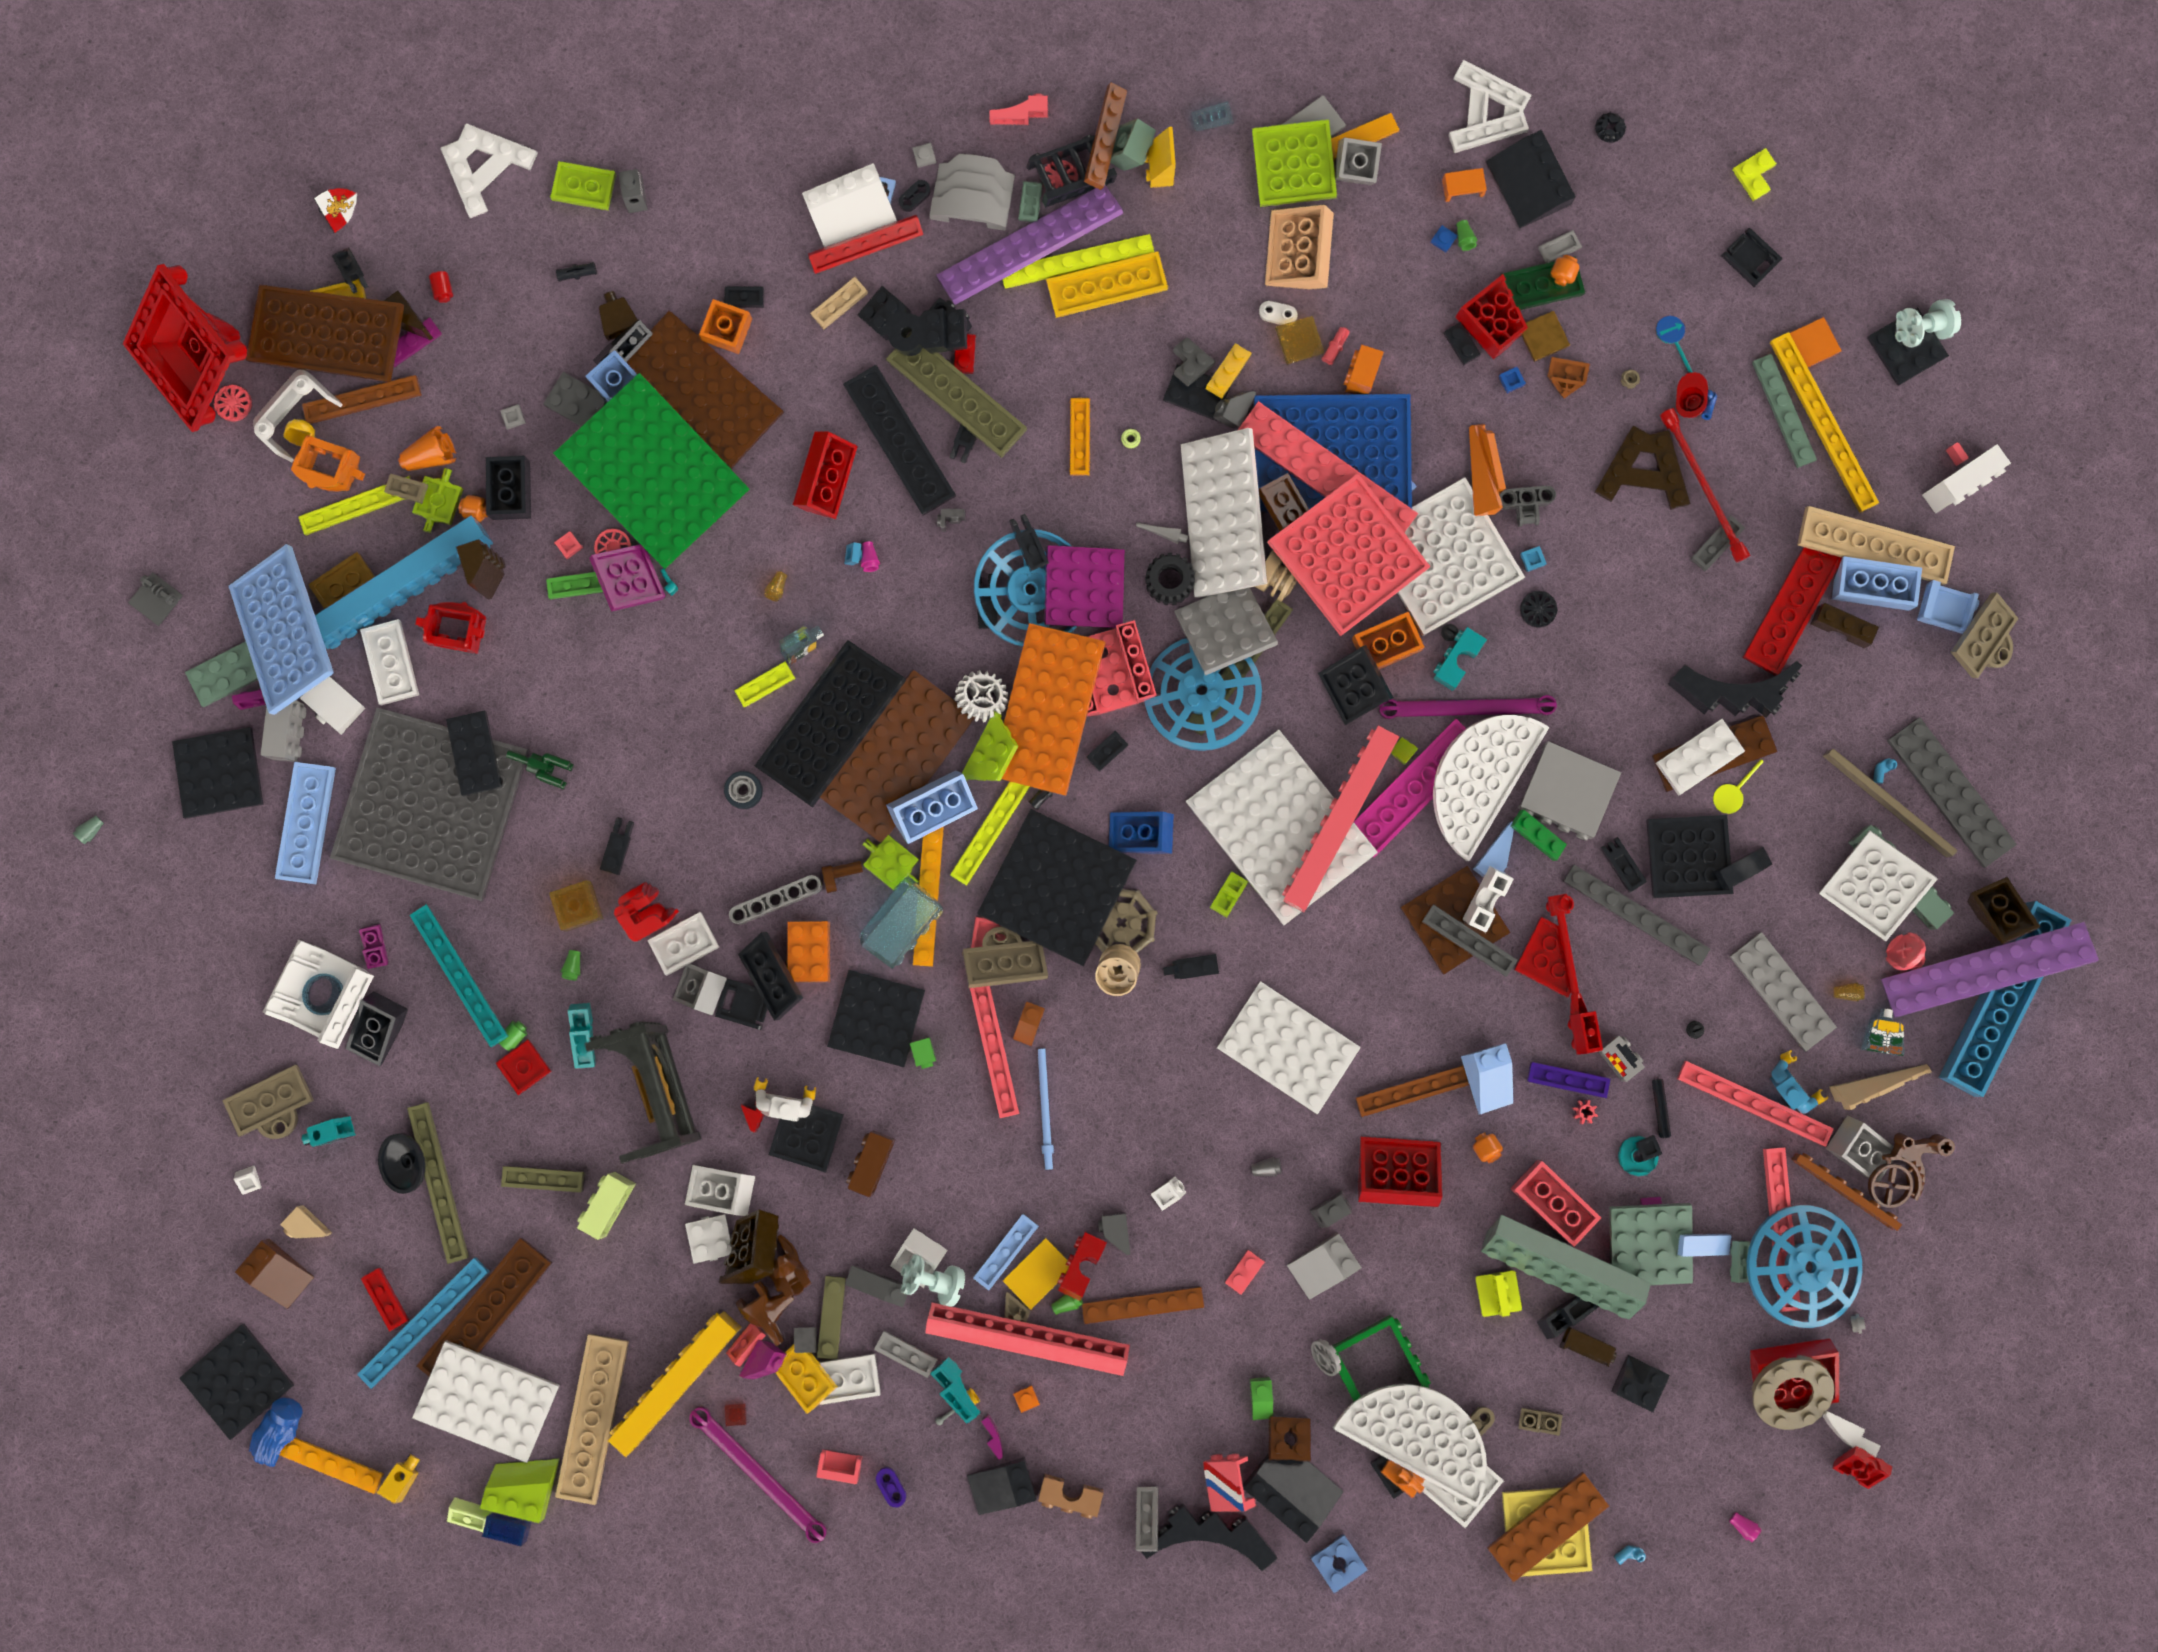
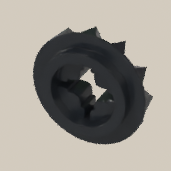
[1595,111,1627,143]

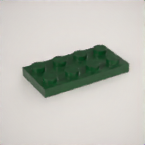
[1499,256,1585,310]

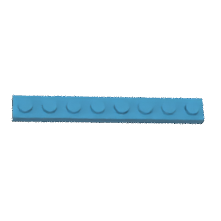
[357,1257,490,1389]

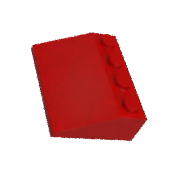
[1358,1137,1442,1207]
[1750,1338,1839,1410]

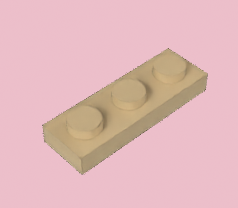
[811,277,868,330]

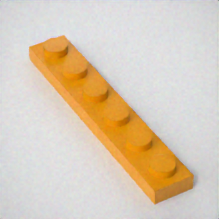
[280,1437,384,1494]

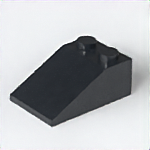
[346,991,408,1066]
[967,1457,1037,1515]

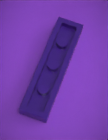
[1527,1062,1610,1098]

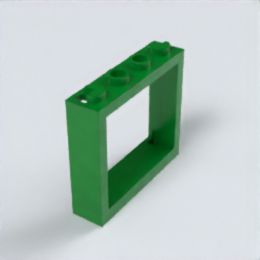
[1332,1315,1431,1401]

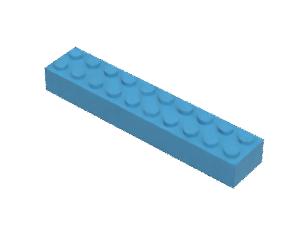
[315,516,493,649]
[1938,901,2072,1097]

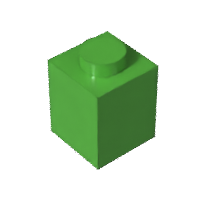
[910,1038,937,1069]

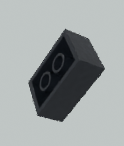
[485,455,531,520]

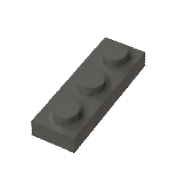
[1690,515,1745,572]

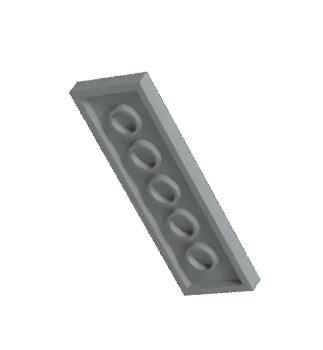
[1729,932,1837,1052]

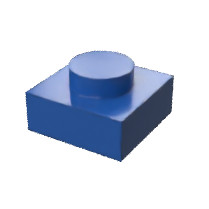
[1430,225,1458,253]
[1499,367,1526,394]

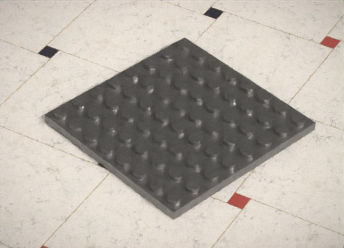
[330,707,529,901]

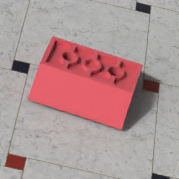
[1087,620,1157,717]

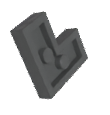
[1173,337,1215,386]

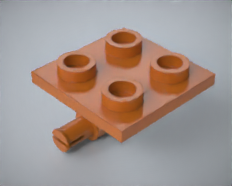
[1381,1460,1425,1498]

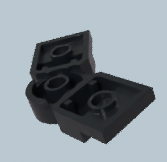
[857,286,967,356]

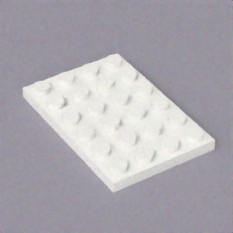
[1217,981,1361,1114]
[413,1340,560,1463]

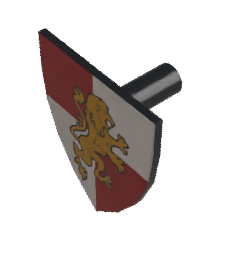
[313,188,357,233]

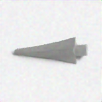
[1136,523,1188,544]

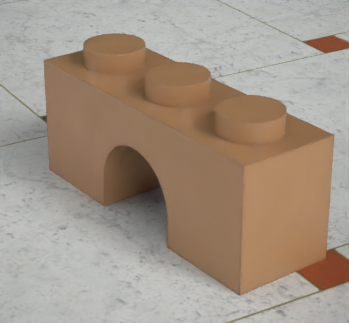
[1038,1474,1104,1519]

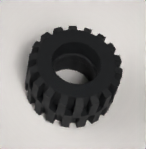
[1145,553,1195,605]

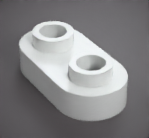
[1259,301,1298,326]

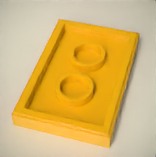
[1003,1238,1068,1310]
[775,1344,838,1414]

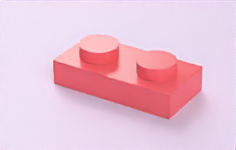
[1225,1250,1264,1295]
[726,1323,766,1367]

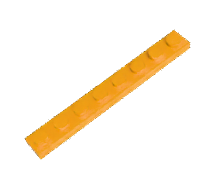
[913,826,944,967]

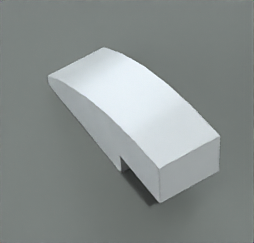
[1823,1411,1880,1457]

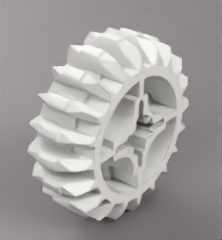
[955,670,1008,723]

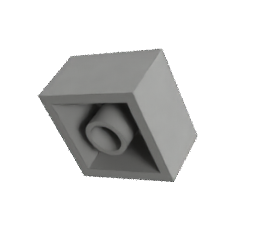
[1335,138,1382,185]

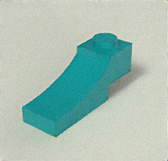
[568,1003,596,1069]
[930,1357,980,1424]

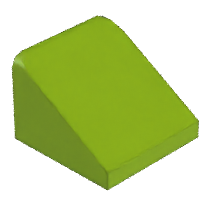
[1391,737,1418,765]

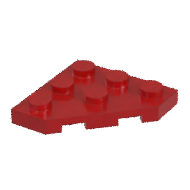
[1514,917,1571,998]

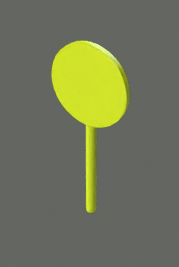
[1713,759,1763,814]

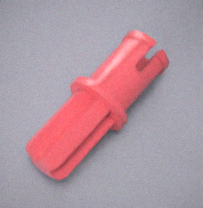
[1321,327,1350,365]

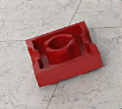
[1833,1446,1893,1489]

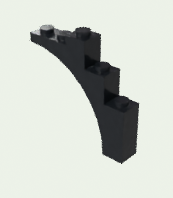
[1668,661,1803,718]
[1141,1503,1278,1571]

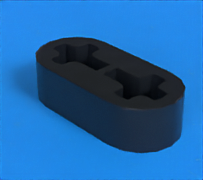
[899,180,931,212]

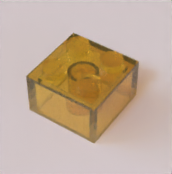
[549,880,604,932]

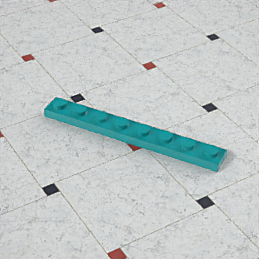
[409,904,509,1048]

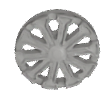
[1311,1339,1341,1376]

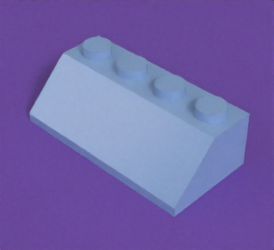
[1832,556,1922,611]
[886,770,978,844]

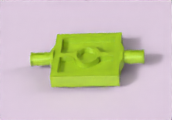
[412,468,463,533]
[863,835,919,891]

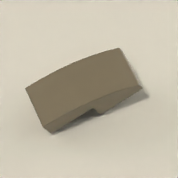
[1518,1408,1563,1436]

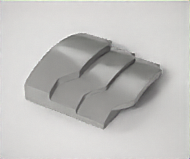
[930,154,1015,231]

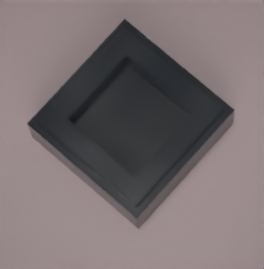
[1635,1135,1662,1161]

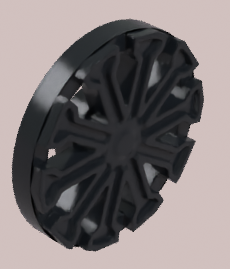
[1520,591,1558,628]

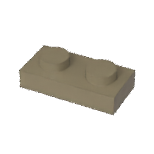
[384,474,428,504]

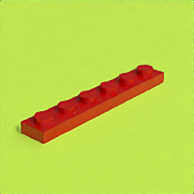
[808,215,924,274]

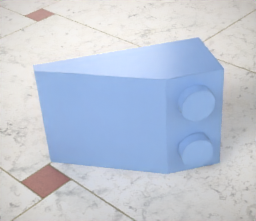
[1461,1044,1513,1114]

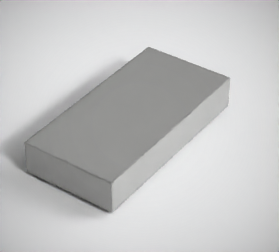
[1538,230,1582,263]

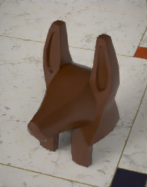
[769,1235,811,1299]
[735,1281,795,1346]

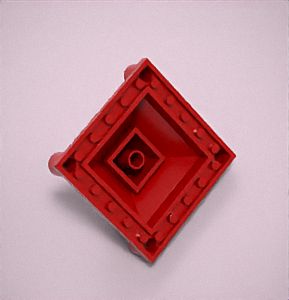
[122,264,247,432]

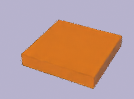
[1790,317,1842,368]

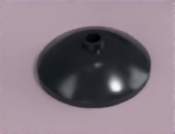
[378,1133,426,1194]

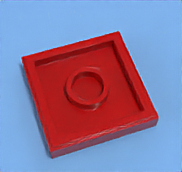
[495,1039,552,1095]

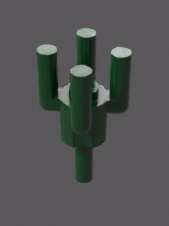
[506,750,574,790]

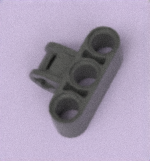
[1499,486,1556,527]

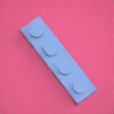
[973,1214,1039,1291]

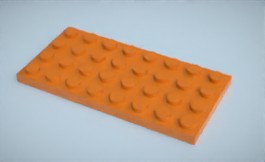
[1002,623,1106,796]

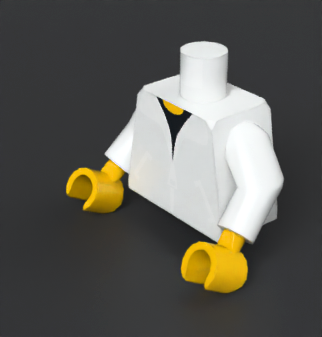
[753,1077,816,1121]

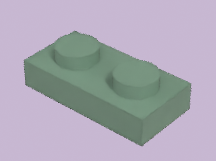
[1730,1241,1750,1283]

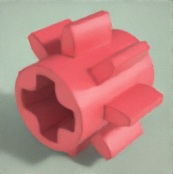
[1572,1100,1598,1124]

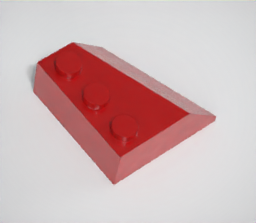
[1456,274,1528,360]

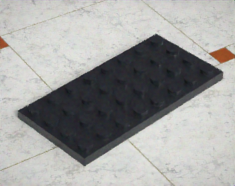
[755,640,907,808]

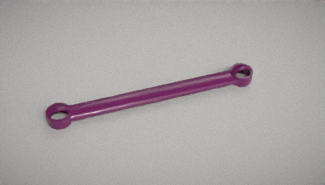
[1379,695,1557,719]
[689,1407,827,1543]

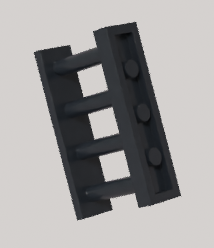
[1026,135,1117,208]

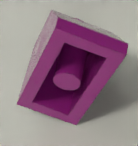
[739,1340,786,1380]

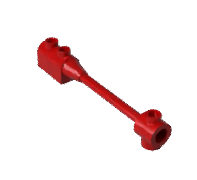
[1546,894,1603,1055]

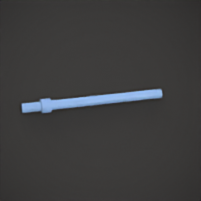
[1037,1049,1054,1170]

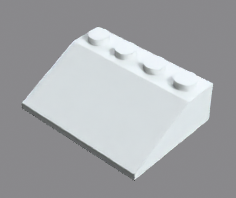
[802,163,897,247]

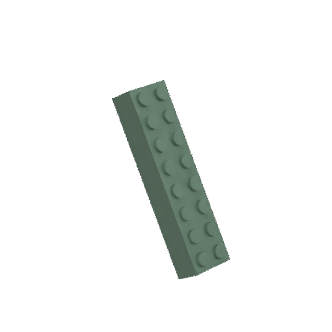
[1481,1215,1651,1320]

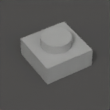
[913,143,936,168]

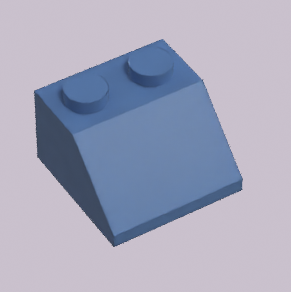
[585,350,637,402]

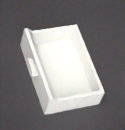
[300,676,365,735]

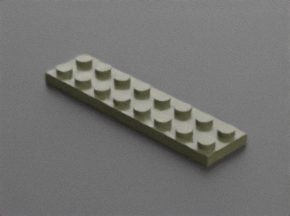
[886,332,1027,458]

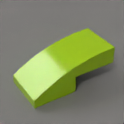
[1210,871,1248,918]

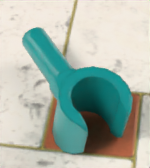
[660,568,678,596]

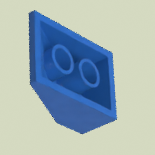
[1109,812,1174,854]

